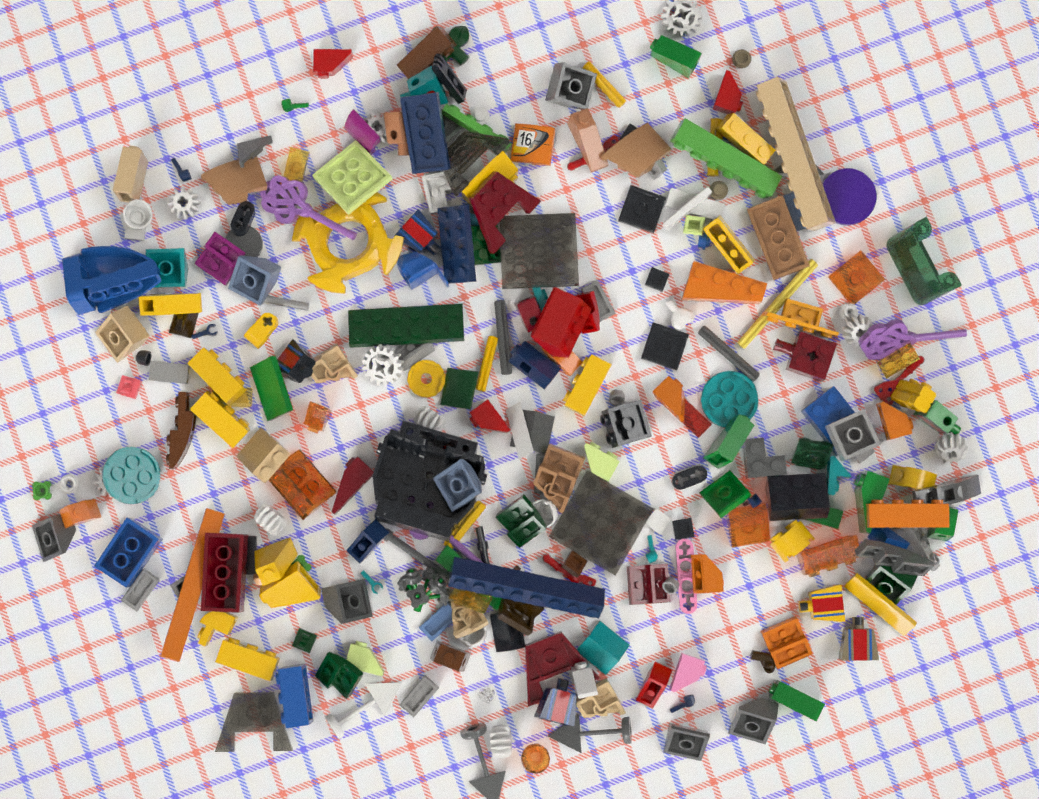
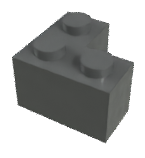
[742,438,787,479]

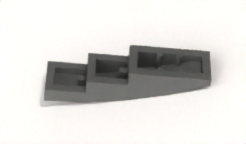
[855,539,935,576]

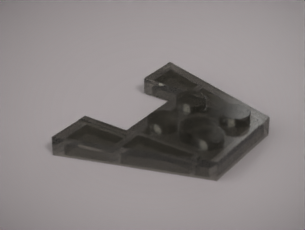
[443,131,510,197]
[215,692,293,752]

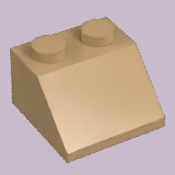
[95,306,150,363]

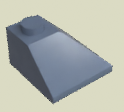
[228,255,281,306]

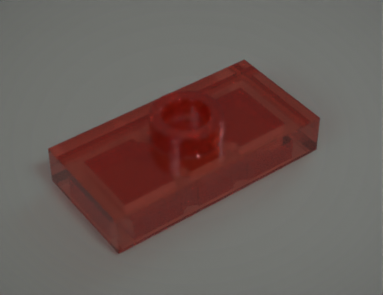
[682,399,712,438]

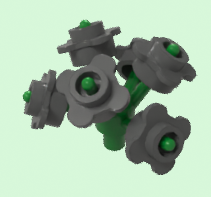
[397,568,451,612]

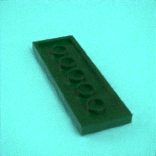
[348,303,464,348]

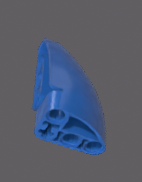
[62,246,161,315]

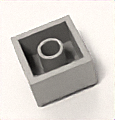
[825,409,881,461]

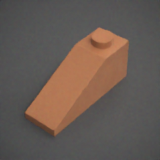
[567,108,609,173]

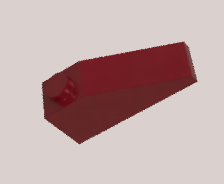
[331,456,374,515]

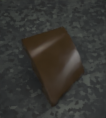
[497,565,544,636]

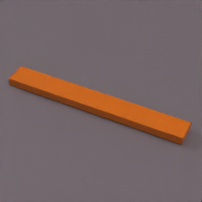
[160,508,225,662]

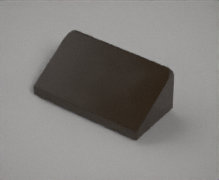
[169,313,199,338]

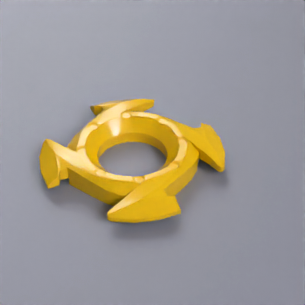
[292,192,404,294]

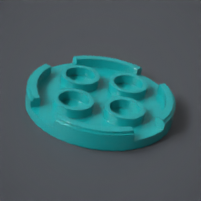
[701,371,758,428]
[102,446,161,504]

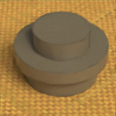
[732,49,751,69]
[709,181,728,200]

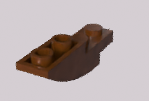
[166,392,196,469]

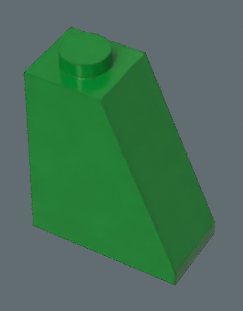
[650,35,702,79]
[703,414,755,469]
[768,680,825,722]

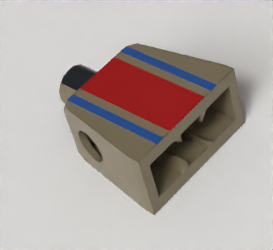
[839,617,879,661]

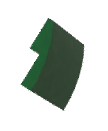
[495,494,547,548]
[315,652,364,699]

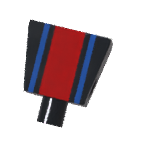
[277,339,316,384]

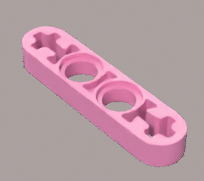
[675,539,697,614]

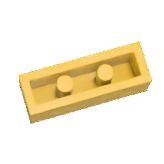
[716,113,776,165]
[703,215,755,274]
[188,347,247,406]
[563,354,612,416]
[190,391,251,448]
[215,637,280,681]

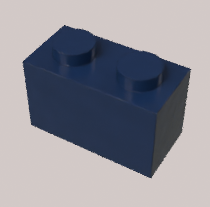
[346,519,390,564]

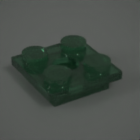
[791,437,834,470]

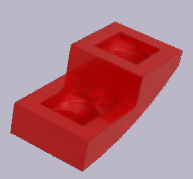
[575,291,600,334]

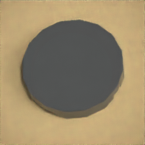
[225,225,263,257]

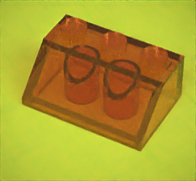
[268,449,337,520]
[796,535,859,578]

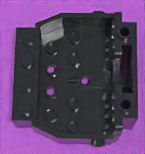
[372,421,488,542]

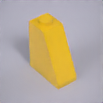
[254,537,298,586]
[259,561,321,608]

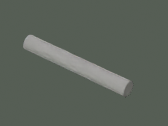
[264,295,309,311]

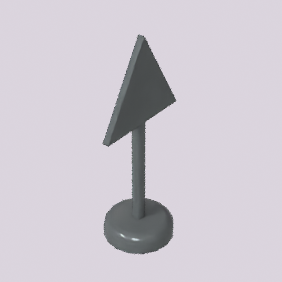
[548,715,632,754]
[460,723,506,799]

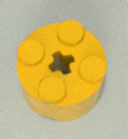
[770,520,815,563]

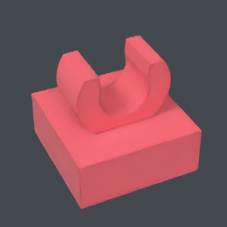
[116,375,142,399]

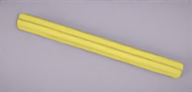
[737,259,818,349]

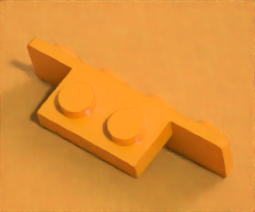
[762,298,839,339]

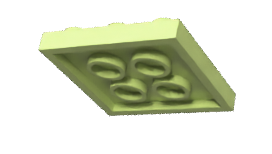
[312,140,393,215]

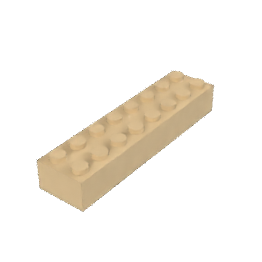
[756,76,836,231]

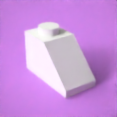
[571,662,598,699]

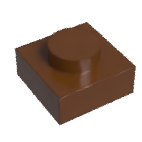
[561,550,588,578]

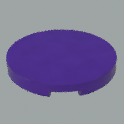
[823,168,877,226]

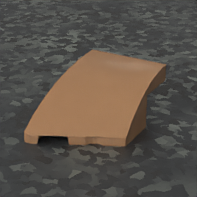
[601,122,672,178]
[201,156,267,205]
[533,444,585,514]

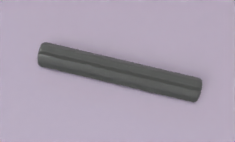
[494,300,512,375]
[698,326,760,382]

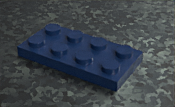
[400,92,451,174]
[437,204,476,284]

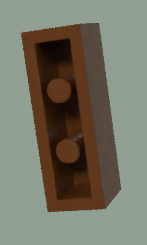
[397,26,457,79]

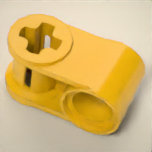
[244,313,279,349]

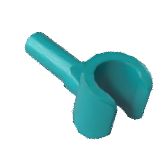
[645,535,658,563]
[360,570,383,594]

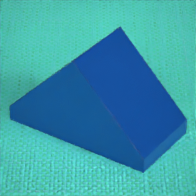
[867,528,910,549]

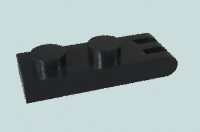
[431,54,467,104]

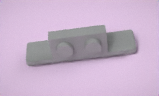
[889,499,940,572]

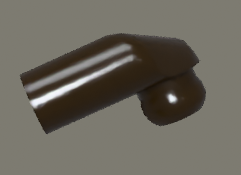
[750,650,776,674]

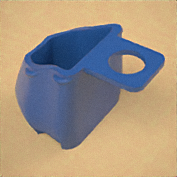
[397,252,449,290]

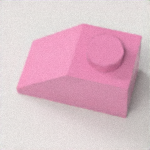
[669,653,707,692]

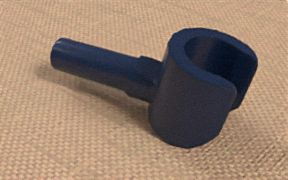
[171,158,192,182]
[191,324,218,339]
[742,494,762,508]
[670,694,695,713]

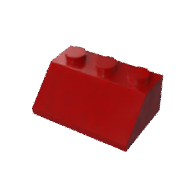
[530,287,592,358]

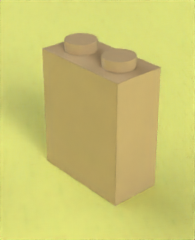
[113,146,148,203]
[236,427,290,484]

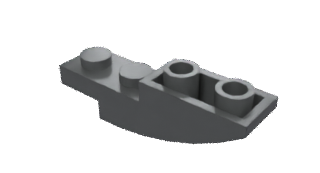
[912,474,981,505]

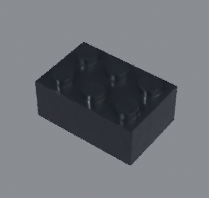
[765,473,830,521]

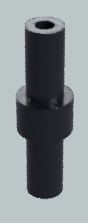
[475,526,490,564]

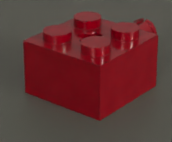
[773,331,837,382]

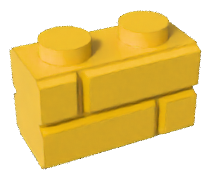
[891,378,937,413]

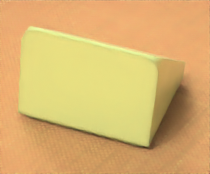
[683,215,705,236]

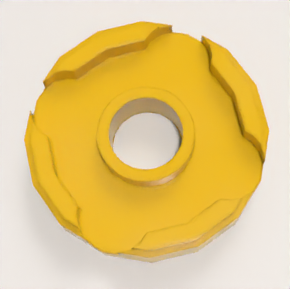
[407,360,446,398]

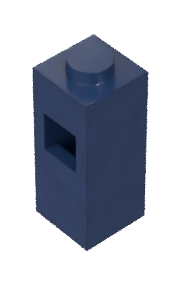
[508,341,561,390]

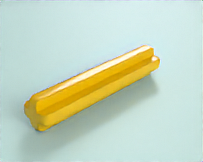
[582,61,626,108]
[476,336,498,392]
[443,500,486,549]

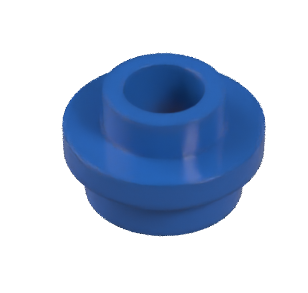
[698,231,710,250]

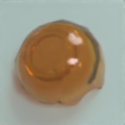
[520,743,550,774]

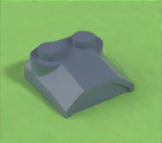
[433,459,482,512]

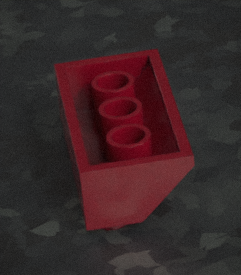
[201,533,248,613]

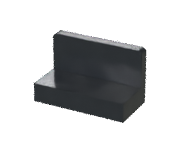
[490,613,525,652]

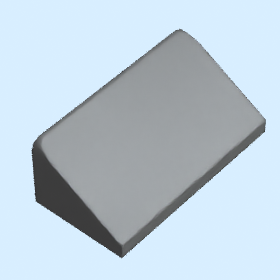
[394,343,435,371]

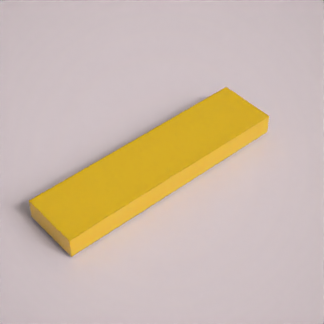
[844,573,917,636]

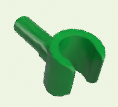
[281,99,309,112]

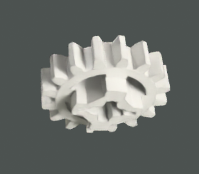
[661,0,703,38]
[362,344,404,386]

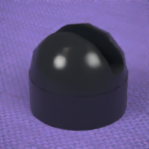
[135,350,152,366]

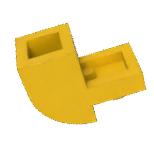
[888,465,937,490]
[197,611,238,647]

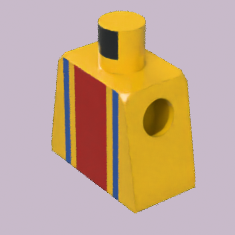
[798,584,845,622]

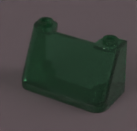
[886,217,962,305]

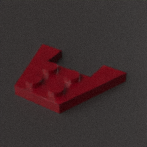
[469,171,541,254]
[525,631,600,707]

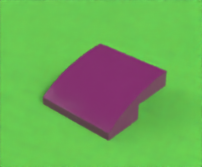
[344,109,381,155]
[194,232,246,286]

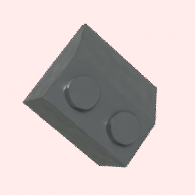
[545,62,597,110]

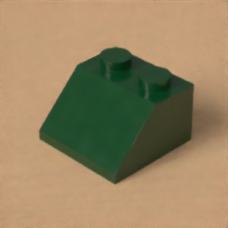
[865,565,918,605]

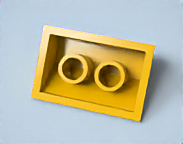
[461,150,518,206]

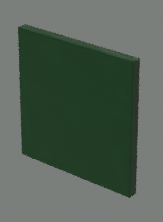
[440,368,479,410]

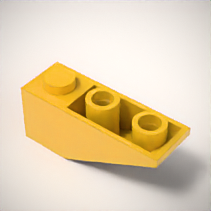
[139,293,202,316]

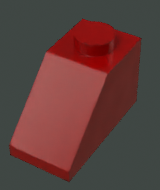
[313,49,353,79]
[713,70,743,114]
[469,399,511,433]
[636,661,672,709]

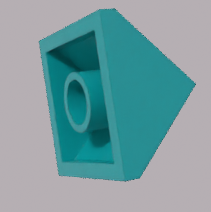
[145,248,189,288]
[577,621,630,675]

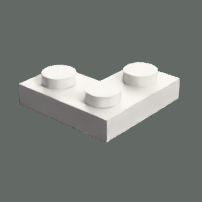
[422,168,463,214]

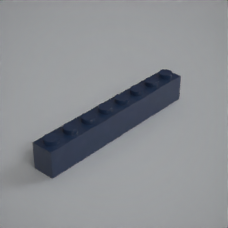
[448,557,605,619]

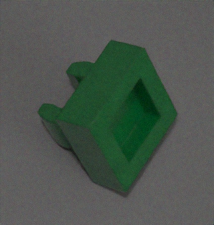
[292,628,318,653]

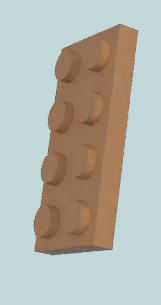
[747,195,810,280]

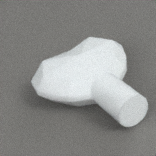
[666,299,695,330]

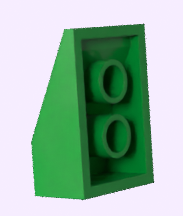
[853,470,890,534]

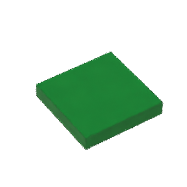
[699,470,752,518]

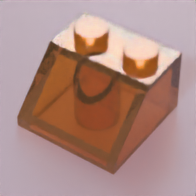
[828,250,886,305]
[726,503,770,548]

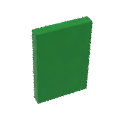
[250,356,293,422]

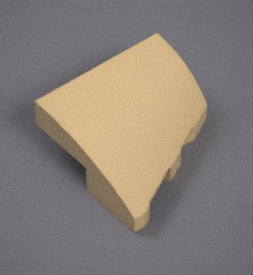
[311,343,358,383]
[451,590,489,639]
[576,678,626,718]

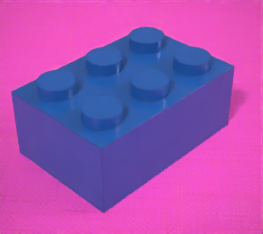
[801,386,855,456]
[94,517,163,588]
[276,663,314,728]

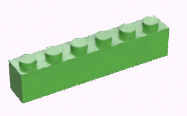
[670,118,783,199]

